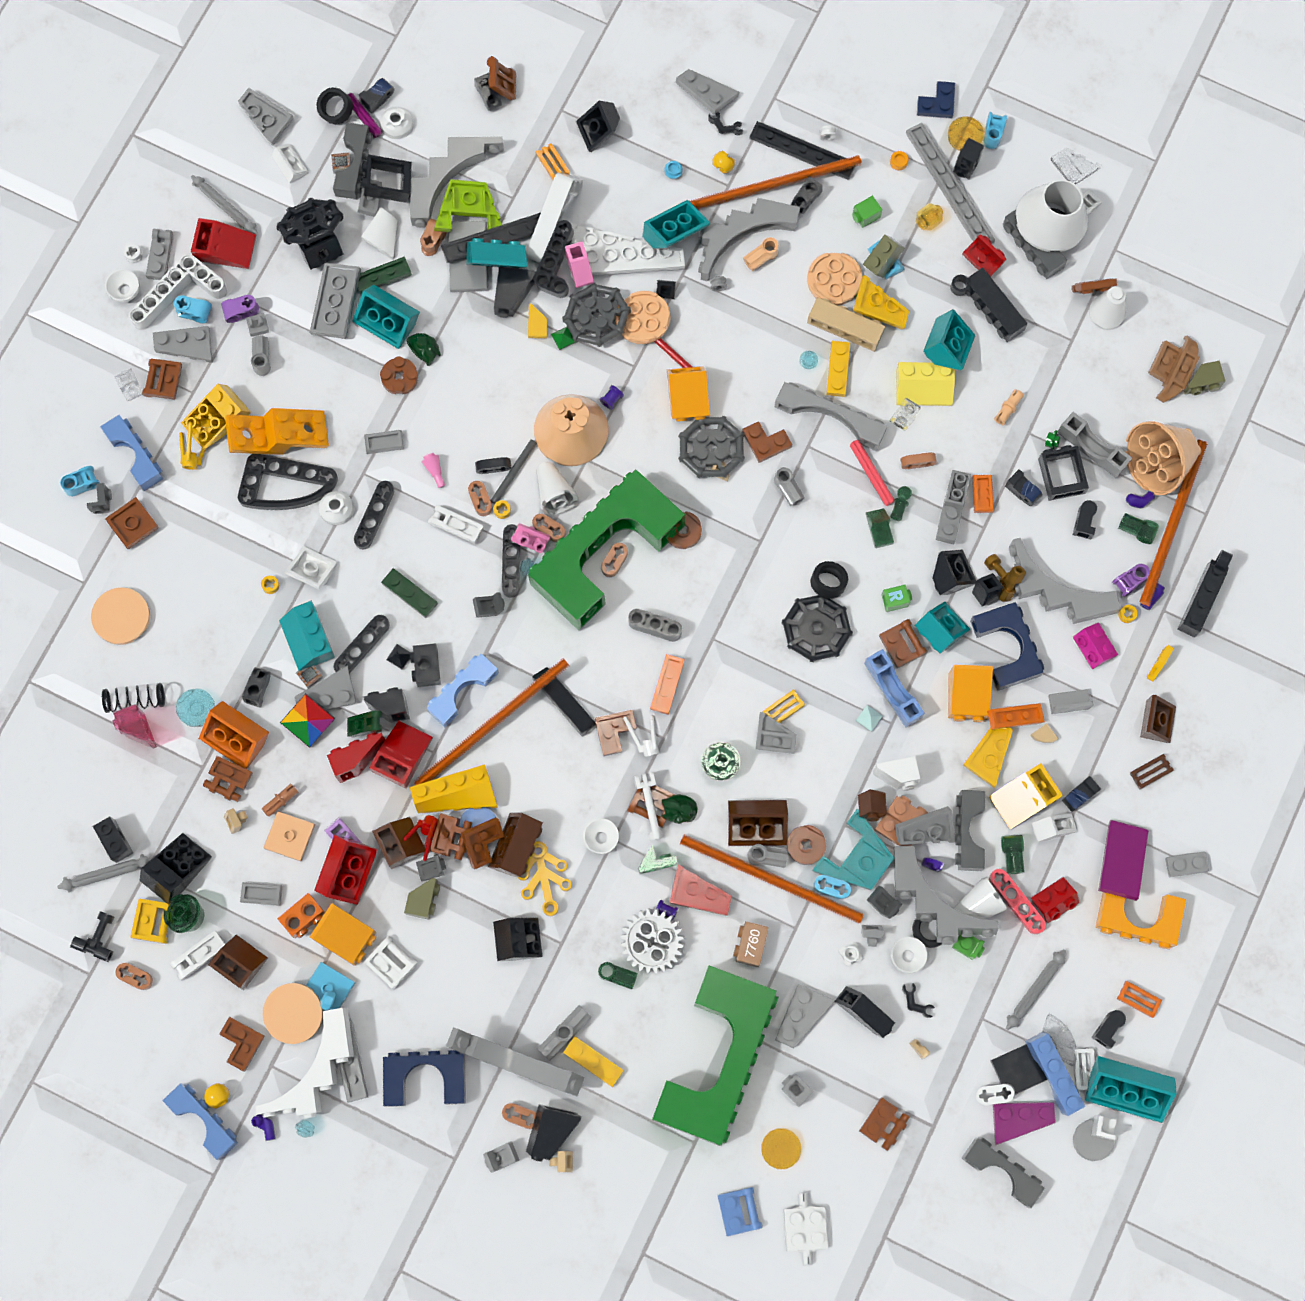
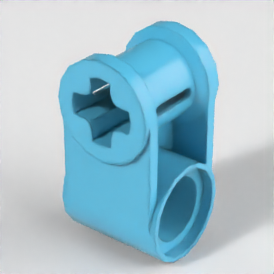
[983,112,1007,149]
[174,295,212,323]
[60,466,100,497]

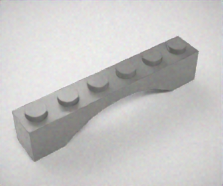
[774,381,887,451]

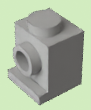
[782,1074,814,1107]

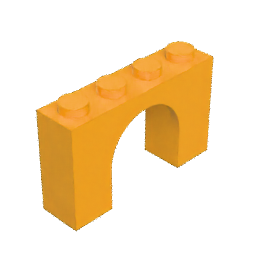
[1095,892,1186,949]

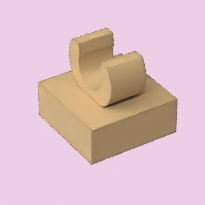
[224,808,248,834]
[550,1151,573,1172]

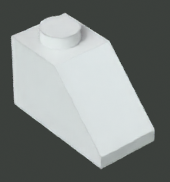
[1032,813,1078,842]

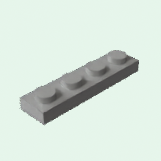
[339,1018,368,1102]

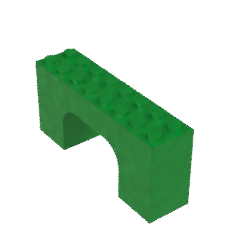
[528,469,685,630]
[652,965,779,1146]

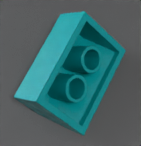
[642,199,710,249]
[466,238,527,269]
[352,285,420,349]
[923,309,975,370]
[279,600,335,671]

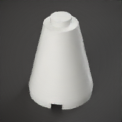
[1089,286,1126,330]
[536,462,578,515]
[954,876,1008,919]

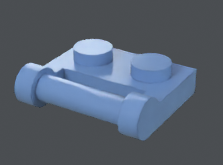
[717,1187,762,1236]

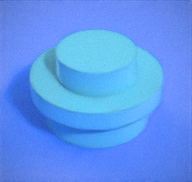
[664,161,683,179]

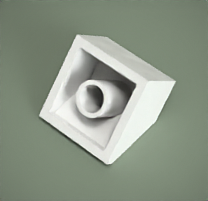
[873,756,921,791]

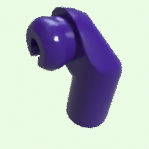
[1126,491,1155,509]
[251,1114,275,1141]

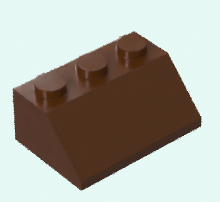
[728,800,788,846]
[488,813,543,877]

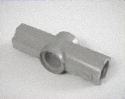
[537,1005,591,1061]

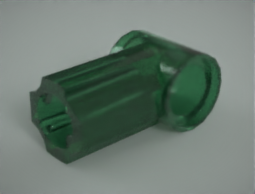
[1118,513,1159,544]
[1001,835,1024,874]
[598,962,638,990]

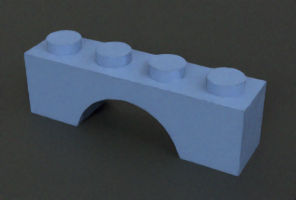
[100,415,163,491]
[864,649,925,728]
[1025,1032,1085,1116]
[162,1083,238,1160]

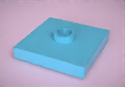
[306,962,355,1011]

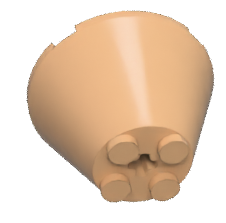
[534,394,609,466]
[1126,421,1201,495]

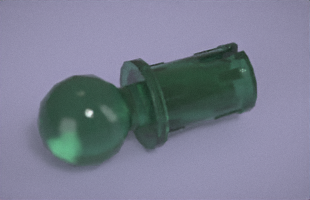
[890,486,912,521]

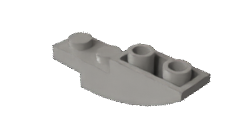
[936,470,971,545]

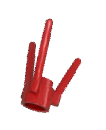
[403,815,438,861]

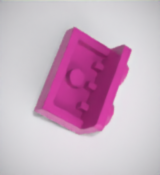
[1073,622,1118,669]

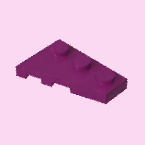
[993,1103,1055,1145]

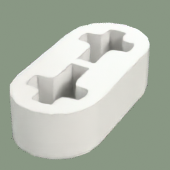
[976,1083,1015,1105]

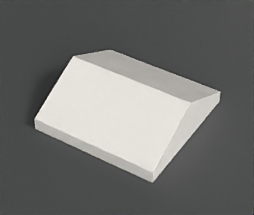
[285,546,337,589]

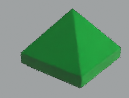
[551,327,576,350]

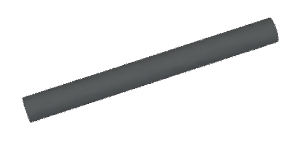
[490,439,537,504]

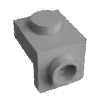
[483,1141,519,1173]

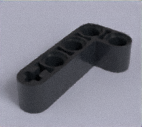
[534,220,574,298]

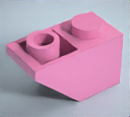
[565,241,594,288]

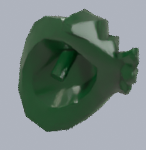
[406,333,441,366]
[662,794,698,824]

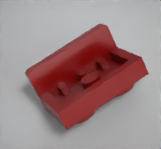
[962,234,1007,277]
[1031,877,1079,923]

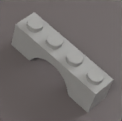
[1057,412,1132,478]

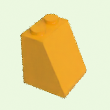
[667,366,710,421]
[948,665,993,722]
[310,903,376,966]

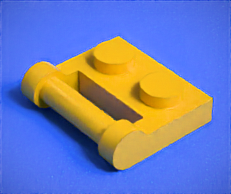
[130,899,175,944]

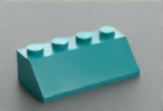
[1085,1056,1177,1123]

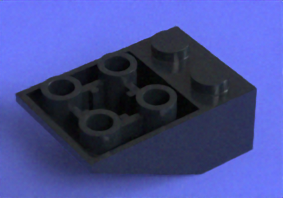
[139,833,212,905]

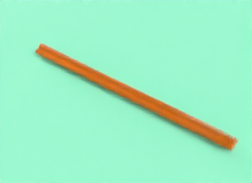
[689,155,862,209]
[1139,439,1208,606]
[414,658,570,785]
[680,834,863,924]

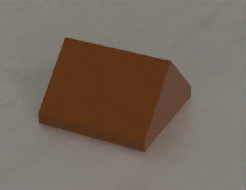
[1140,695,1176,743]

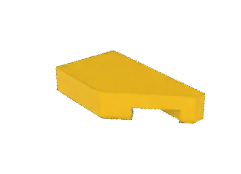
[528,304,547,338]
[1147,645,1174,682]

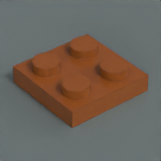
[105,497,159,549]

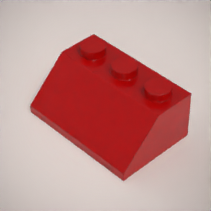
[314,835,378,905]

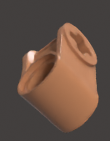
[420,218,447,256]

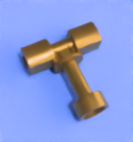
[984,554,1026,602]

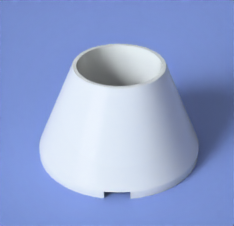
[1015,180,1088,252]

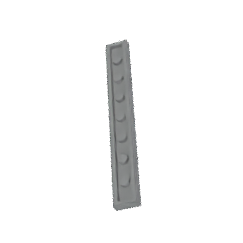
[906,123,995,244]

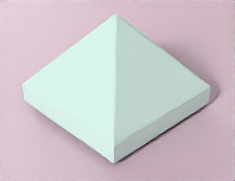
[856,705,882,732]

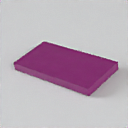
[1098,820,1149,901]

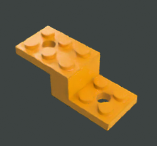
[225,408,329,455]

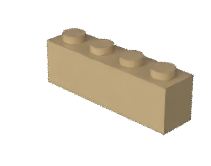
[807,297,885,352]

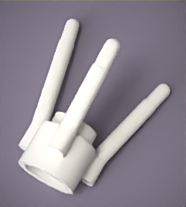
[623,716,659,757]

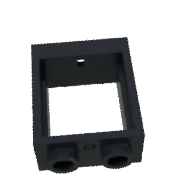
[361,154,412,203]
[1038,445,1089,501]

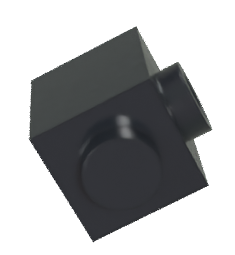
[972,573,1003,607]

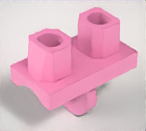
[511,523,550,553]

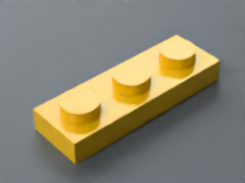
[826,341,850,397]
[563,1036,624,1087]

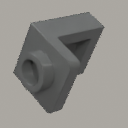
[87,483,112,514]
[473,592,505,618]
[416,854,446,882]
[867,886,902,919]

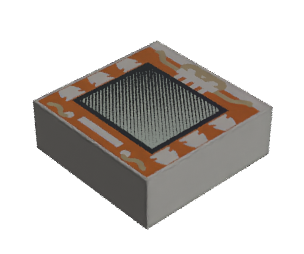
[331,152,351,174]
[296,665,323,688]

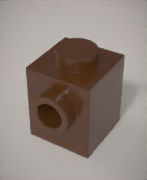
[858,789,887,822]

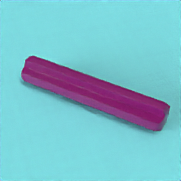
[348,93,382,138]

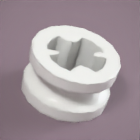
[819,125,836,141]
[124,244,142,263]

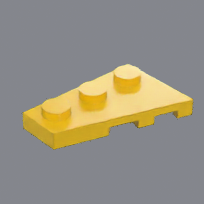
[963,727,1013,788]

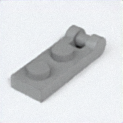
[146,229,173,280]

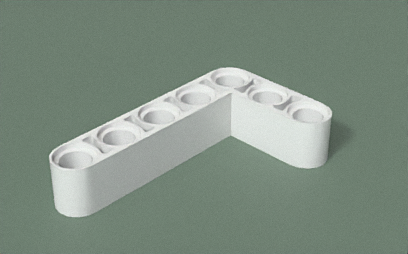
[526,172,583,263]
[129,254,227,330]

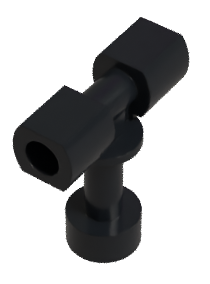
[70,911,115,962]

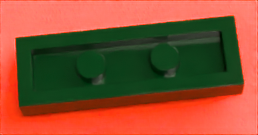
[357,256,412,294]
[381,568,438,618]

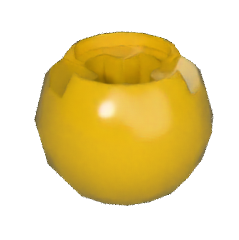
[712,151,735,174]
[204,1083,230,1109]

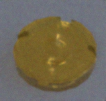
[948,116,984,151]
[761,1128,801,1169]

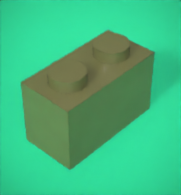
[863,234,905,278]

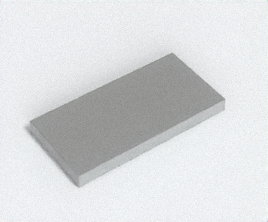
[449,220,487,292]
[309,262,361,339]

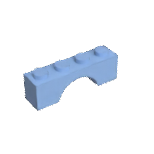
[427,654,499,727]

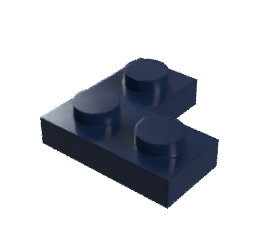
[917,81,955,118]

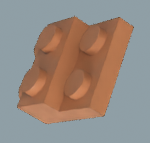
[875,795,928,846]

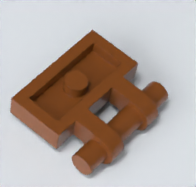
[1072,278,1117,294]
[203,756,253,802]
[430,813,472,860]
[859,1097,910,1151]

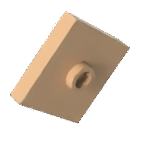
[264,812,315,861]

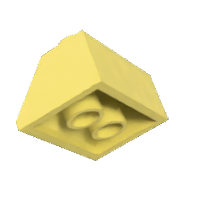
[896,362,955,406]

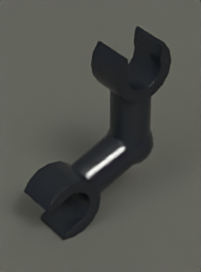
[708,112,743,135]
[902,983,935,1018]

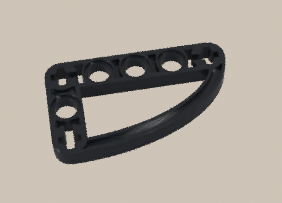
[238,454,338,510]

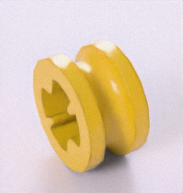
[494,500,511,519]
[261,575,279,594]
[1118,605,1137,623]

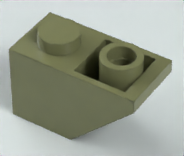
[1184,360,1225,395]
[404,878,440,920]

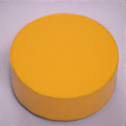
[890,151,909,170]

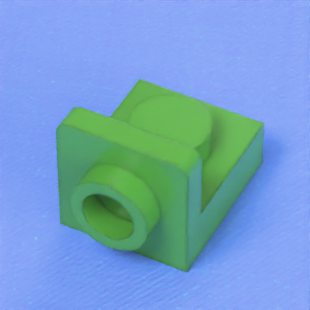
[952,935,985,960]

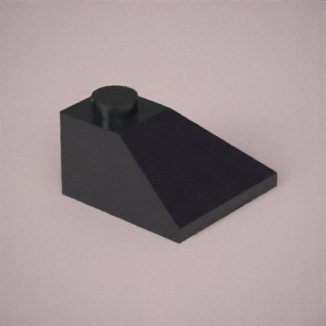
[576,100,620,152]
[932,549,976,595]

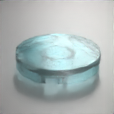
[176,688,215,727]

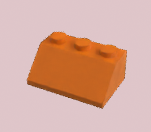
[198,701,269,769]

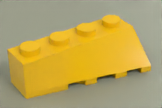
[410,764,498,813]

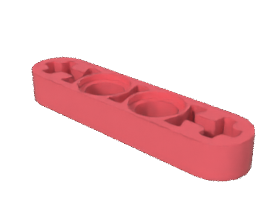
[989,869,1046,934]

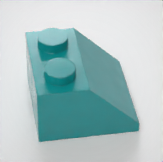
[914,602,970,654]

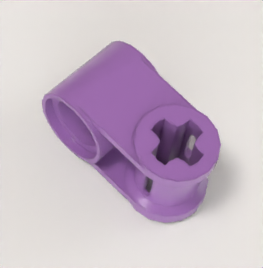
[221,295,259,323]
[1112,564,1150,597]

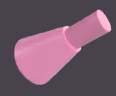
[422,453,445,488]

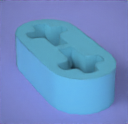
[814,875,851,900]

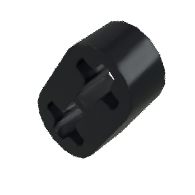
[475,457,511,474]

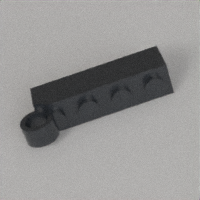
[950,267,1028,342]
[1177,550,1233,638]

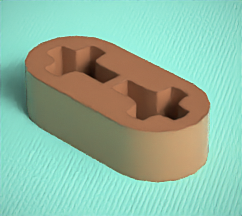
[900,452,937,469]
[468,481,492,516]
[532,514,565,542]
[601,543,628,577]
[115,963,153,990]
[502,1103,536,1129]

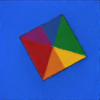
[280,693,335,748]

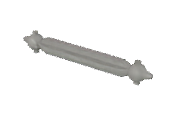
[191,175,257,234]
[57,854,152,892]
[1006,949,1066,1030]

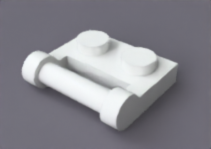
[364,936,417,989]

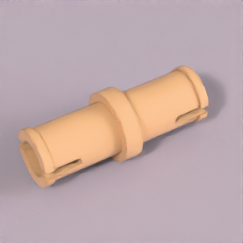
[994,389,1024,425]

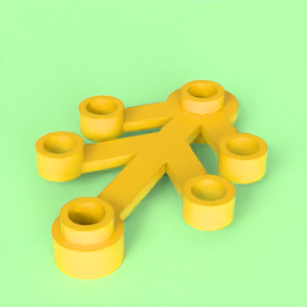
[518,841,572,916]

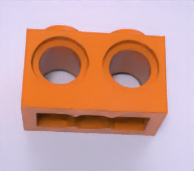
[277,893,325,938]

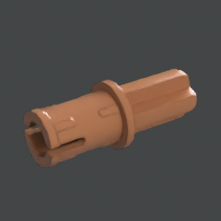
[262,783,299,816]

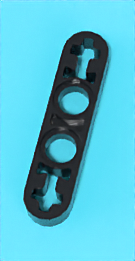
[354,481,394,550]
[502,524,520,598]
[333,615,390,673]

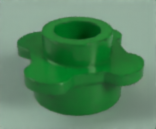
[1045,430,1060,449]

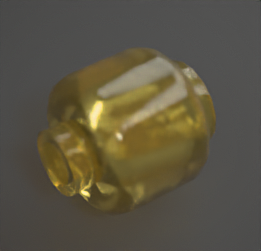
[916,203,943,231]

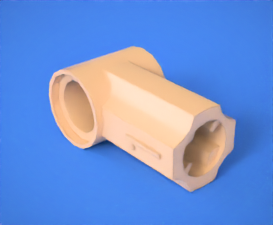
[743,237,778,271]

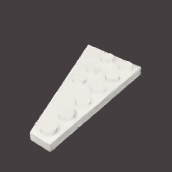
[571,223,685,275]

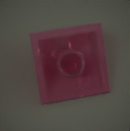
[112,704,157,748]

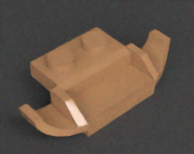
[1148,336,1200,403]

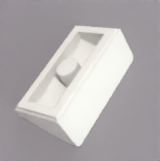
[271,144,308,183]

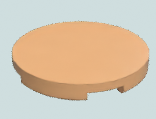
[807,253,862,305]
[615,291,671,344]
[91,588,150,645]
[263,983,323,1044]

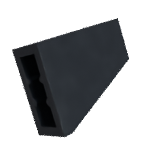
[494,267,536,318]
[834,986,895,1038]
[526,1104,581,1162]

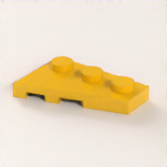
[853,275,909,330]

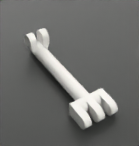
[634,772,662,841]

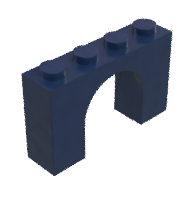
[970,602,1044,691]
[383,1050,466,1107]

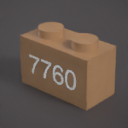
[733,921,768,968]

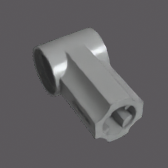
[251,335,271,376]
[774,467,805,506]
[747,844,788,868]

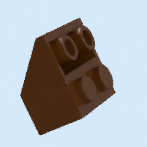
[372,817,425,869]
[208,934,268,990]

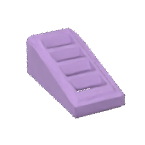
[324,817,362,843]

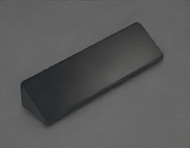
[532,667,596,736]

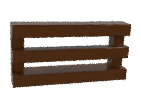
[1130,754,1174,790]

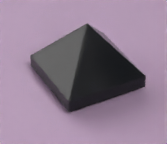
[656,280,676,299]
[386,644,410,670]

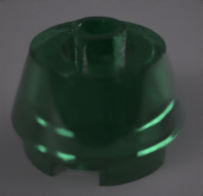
[702,742,741,781]
[163,894,204,933]

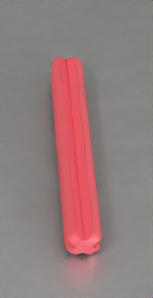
[850,440,894,506]

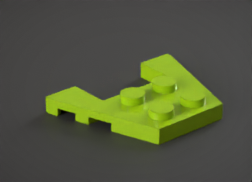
[434,179,502,232]

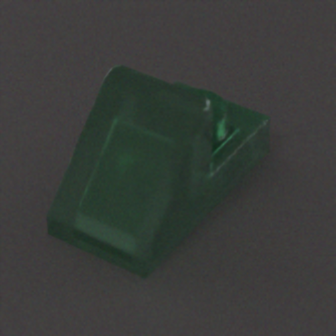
[865,508,894,548]
[638,845,677,875]

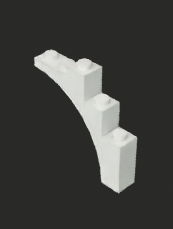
[255,1008,354,1119]

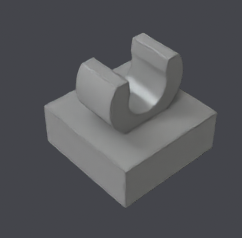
[246,313,269,337]
[861,925,883,947]

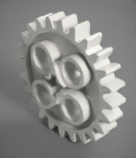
[620,908,685,974]

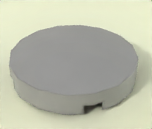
[1073,1120,1114,1161]

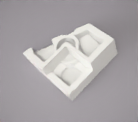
[361,208,398,259]

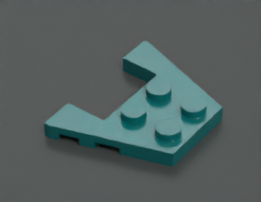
[812,809,894,890]

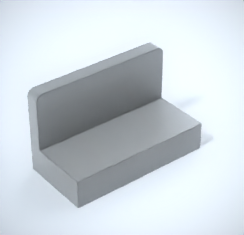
[1048,689,1094,714]

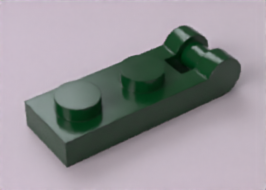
[347,711,382,737]

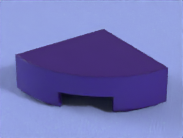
[921,858,944,872]

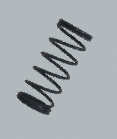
[101,683,165,713]

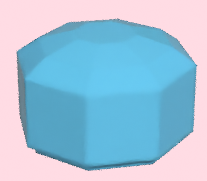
[321,991,337,1011]

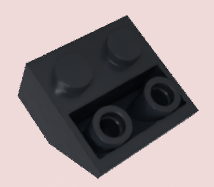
[363,687,410,723]
[493,918,542,961]

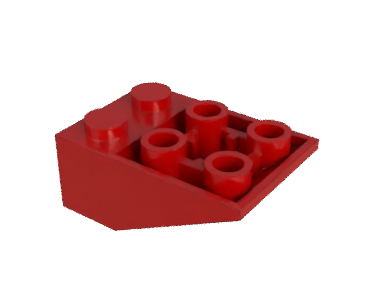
[191,218,256,269]
[369,720,433,789]
[327,732,386,783]

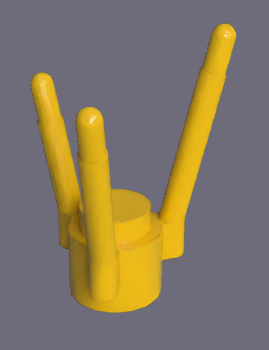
[179,422,205,470]

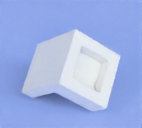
[1091,1115,1116,1140]

